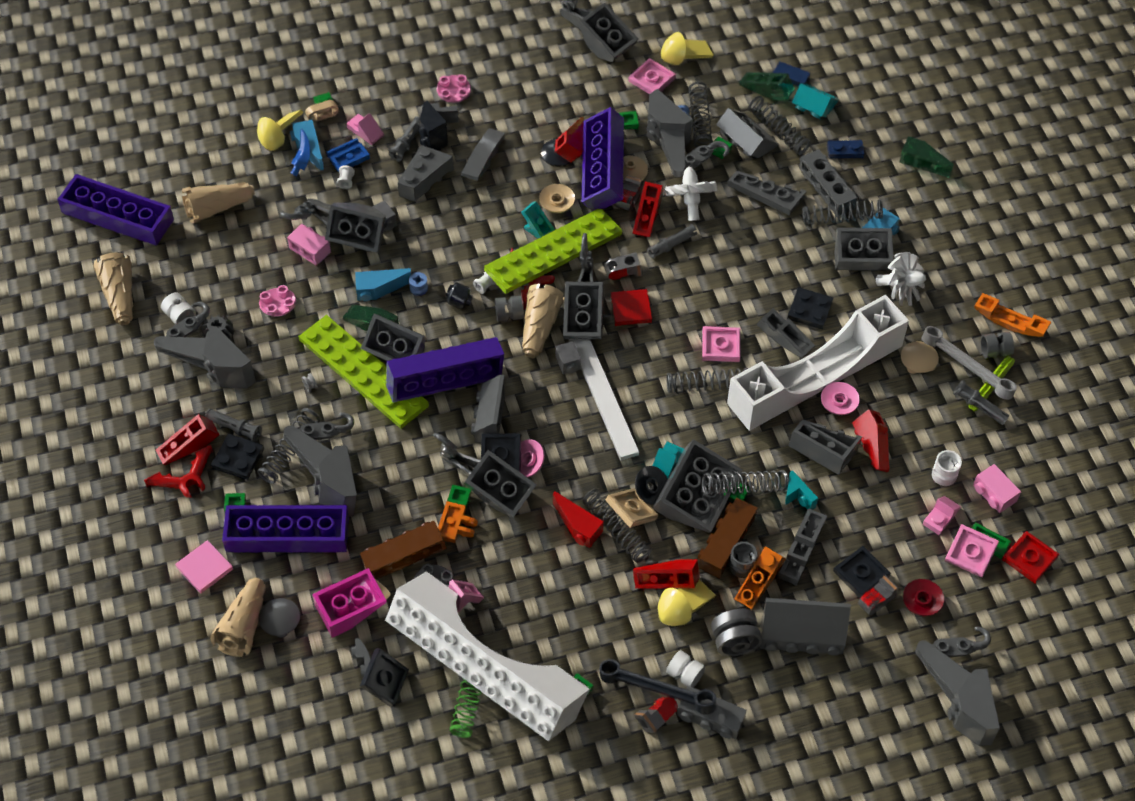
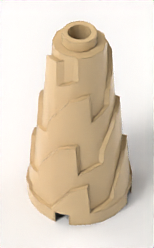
[182,182,255,224]
[93,252,133,325]
[522,284,565,358]
[210,578,266,657]

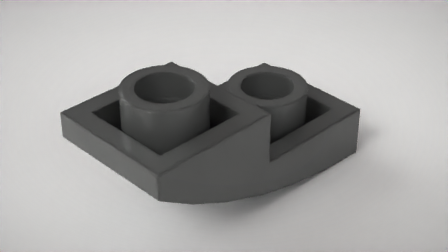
[422,103,459,123]
[352,638,371,678]

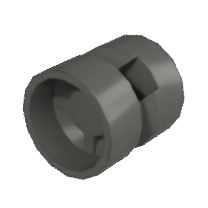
[495,295,524,322]
[981,332,1014,358]
[729,542,758,578]

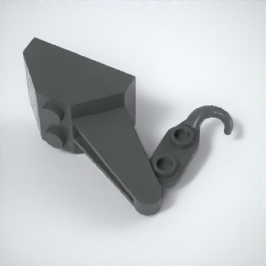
[560,0,638,62]
[647,89,729,177]
[280,199,386,253]
[563,233,604,339]
[154,302,256,389]
[283,412,357,517]
[433,433,537,518]
[915,627,1000,746]

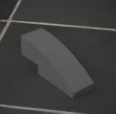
[756,308,815,358]

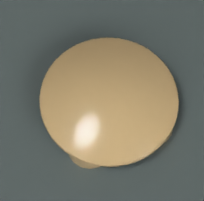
[901,341,939,374]

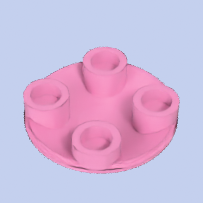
[437,75,471,103]
[259,285,296,316]

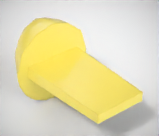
[661,32,713,65]
[257,109,303,151]
[658,580,715,626]

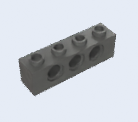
[799,149,857,217]

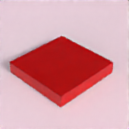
[610,289,652,326]
[1002,531,1060,584]

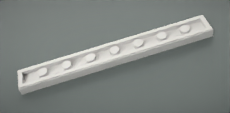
[569,339,639,461]

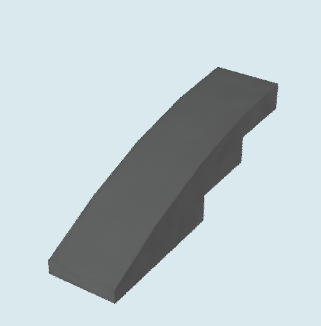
[461,128,505,181]
[778,509,827,586]

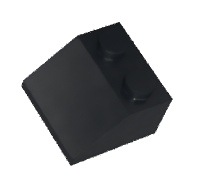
[419,101,448,151]

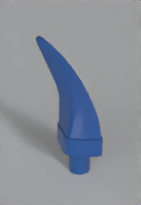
[291,129,310,176]

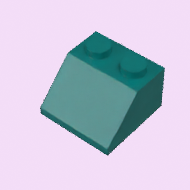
[792,83,839,119]

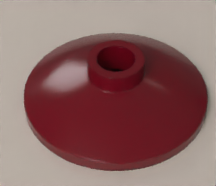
[903,579,944,616]

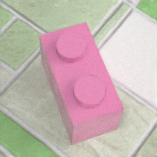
[287,224,331,266]
[973,464,1021,513]

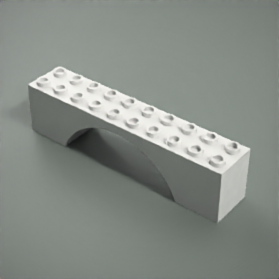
[727,295,909,431]
[385,572,590,741]

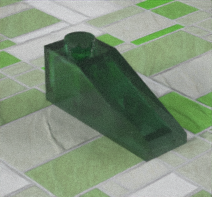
[738,72,795,101]
[899,136,954,178]
[342,305,399,331]

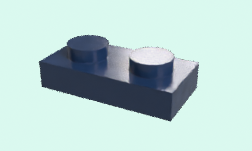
[827,140,864,159]

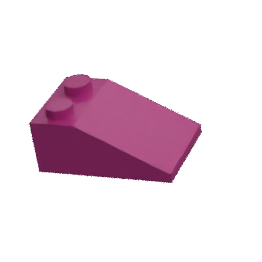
[312,568,387,638]

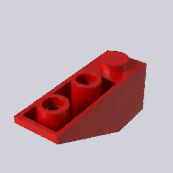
[555,117,584,162]
[852,409,889,472]

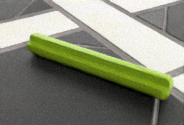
[969,356,1015,411]

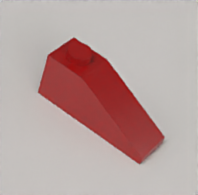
[632,182,664,238]
[156,414,220,465]
[553,491,604,548]
[633,559,700,588]

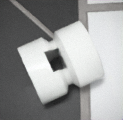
[161,293,196,324]
[932,450,962,486]
[666,650,706,687]

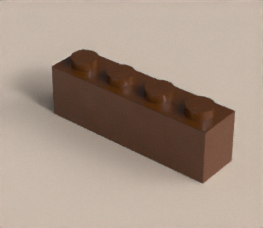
[697,497,758,579]
[360,520,447,580]

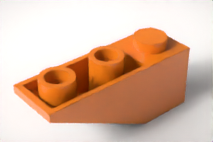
[734,546,786,609]

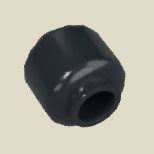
[445,282,473,309]

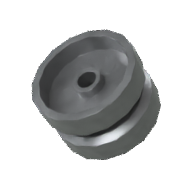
[711,609,762,656]

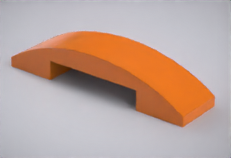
[974,293,1051,337]

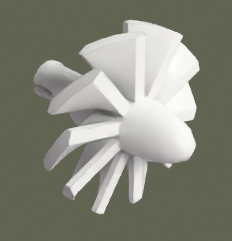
[665,167,717,221]
[876,252,926,306]

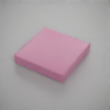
[628,58,676,94]
[702,326,740,362]
[945,524,999,578]
[175,540,233,594]

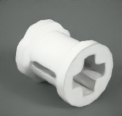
[337,165,355,189]
[473,272,496,294]

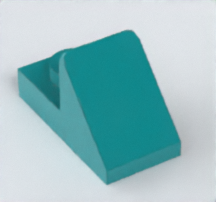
[521,201,555,238]
[652,441,684,478]
[785,470,818,510]

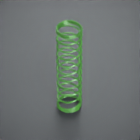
[449,678,482,738]

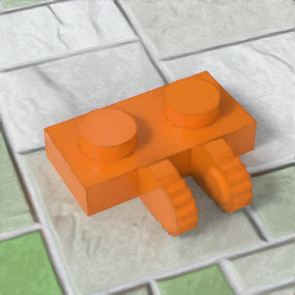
[438,501,478,543]

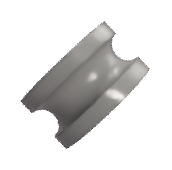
[302,373,318,392]

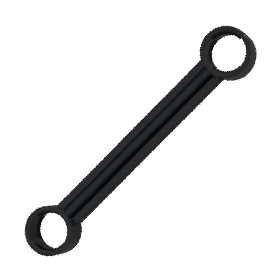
[599,659,717,715]

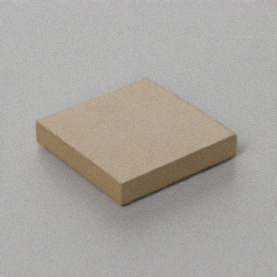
[605,488,659,528]

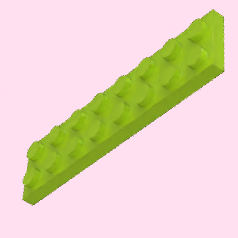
[484,209,622,294]
[298,315,429,429]

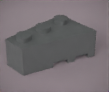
[398,145,454,202]
[789,420,862,475]

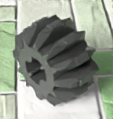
[202,313,234,340]

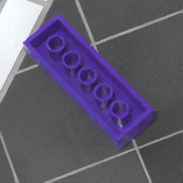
[582,107,624,211]
[57,174,174,246]
[386,337,504,403]
[222,505,349,552]

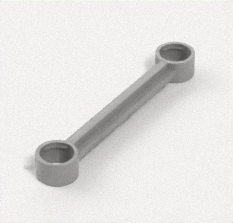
[921,326,1017,400]

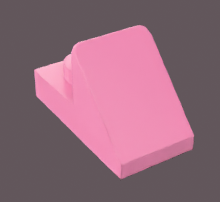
[346,114,384,145]
[922,496,961,535]
[449,580,484,612]

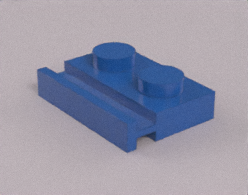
[326,138,370,172]

